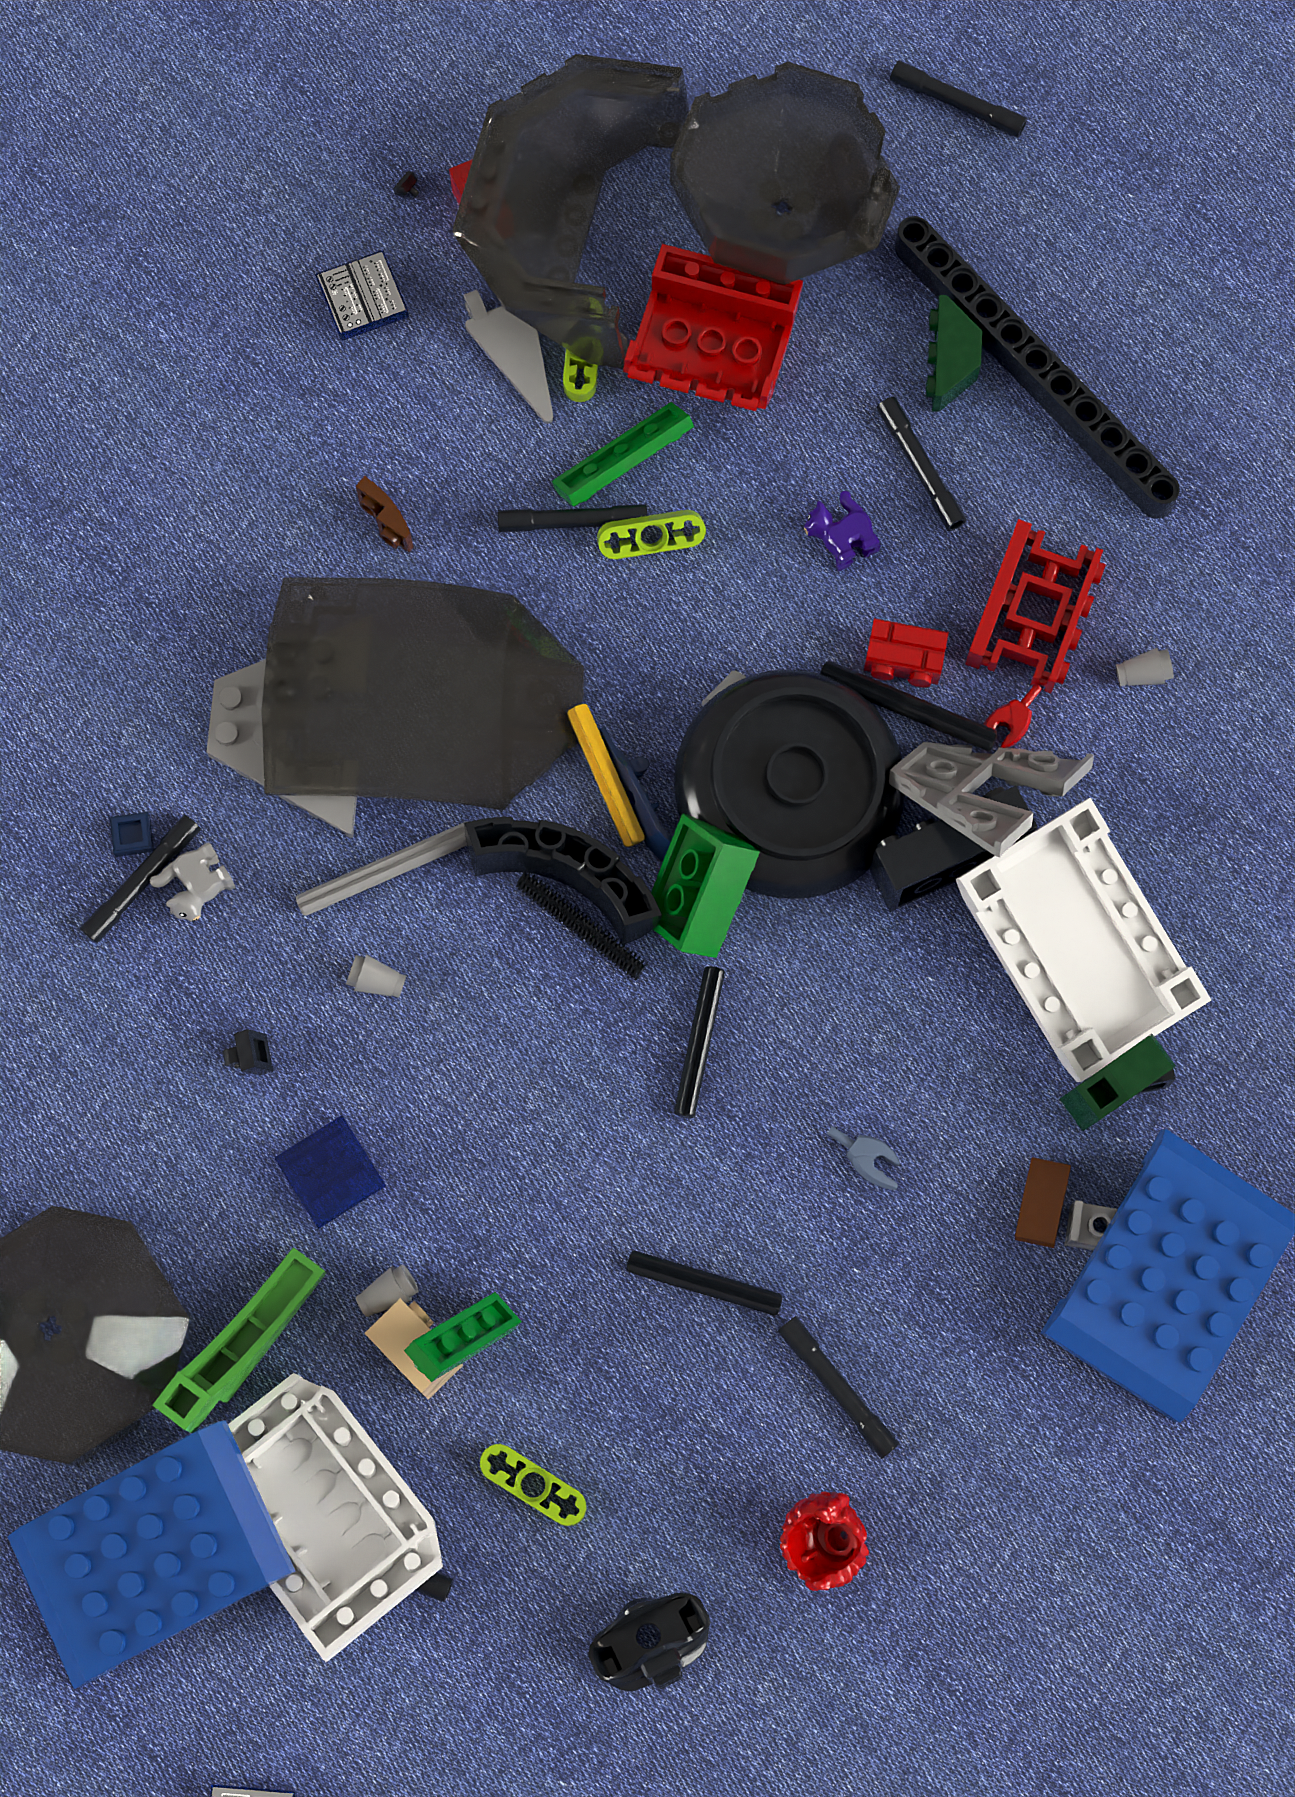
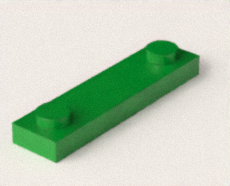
[551,402,694,507]
[404,1292,522,1382]

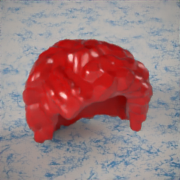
[780,1491,869,1591]

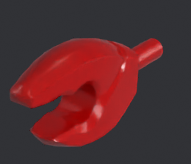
[983,684,1042,748]

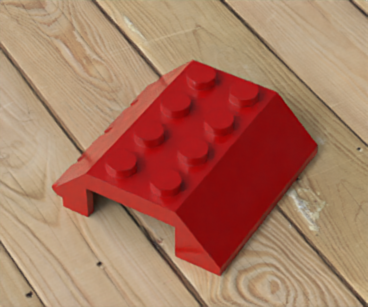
[623,244,803,412]

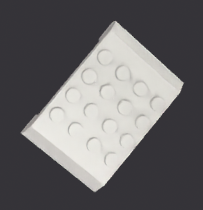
[956,798,1211,1082]

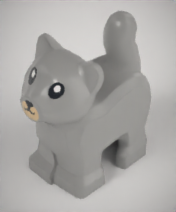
[150,842,236,922]

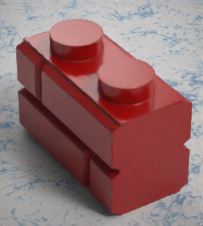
[864,618,949,688]

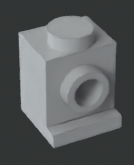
[1064,1200,1118,1251]

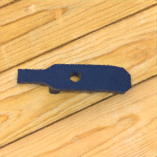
[599,727,672,862]

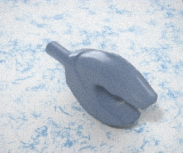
[827,1126,900,1190]

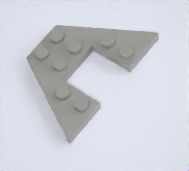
[207,617,373,838]
[889,742,1094,857]

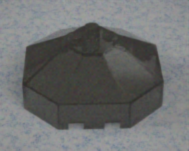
[669,62,900,285]
[0,1205,190,1467]

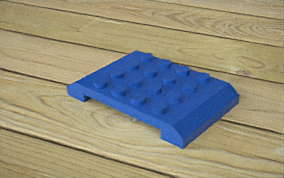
[1041,1129,1295,1423]
[7,1420,296,1689]

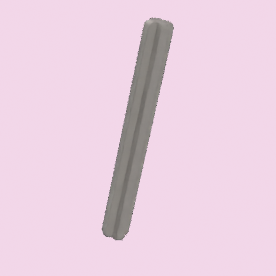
[296,821,468,916]

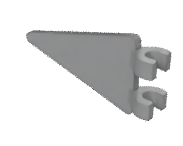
[464,276,553,424]

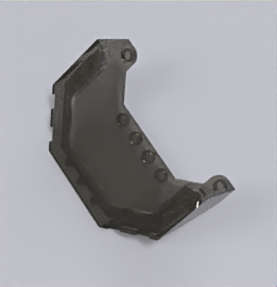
[452,54,691,369]

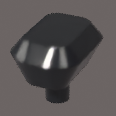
[393,171,420,198]

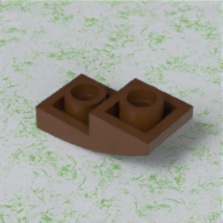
[355,475,414,553]
[1015,1157,1071,1248]

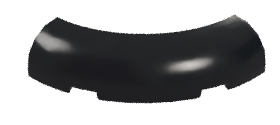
[464,817,662,945]

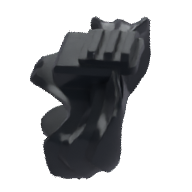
[588,1593,710,1692]

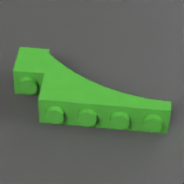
[152,1247,327,1433]

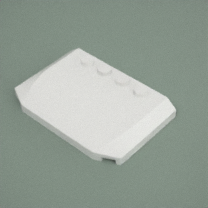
[228,1373,443,1662]

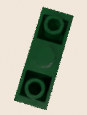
[926,295,982,412]
[1060,1033,1176,1131]

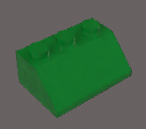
[651,814,760,958]

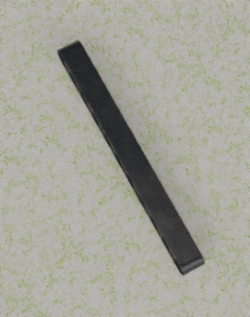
[895,216,1180,519]

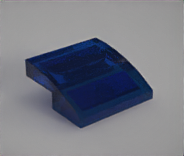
[275,1115,386,1229]

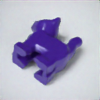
[803,491,881,572]

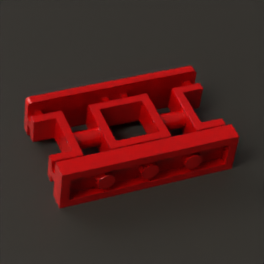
[965,519,1106,694]

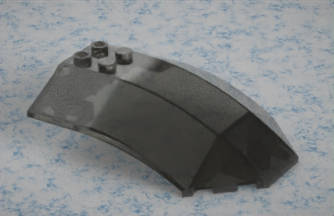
[261,577,585,812]

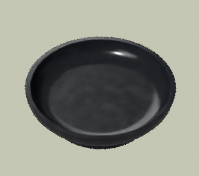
[674,669,905,899]

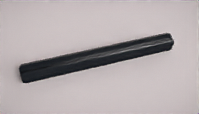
[820,661,997,751]

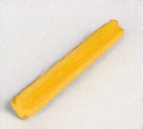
[567,704,645,847]

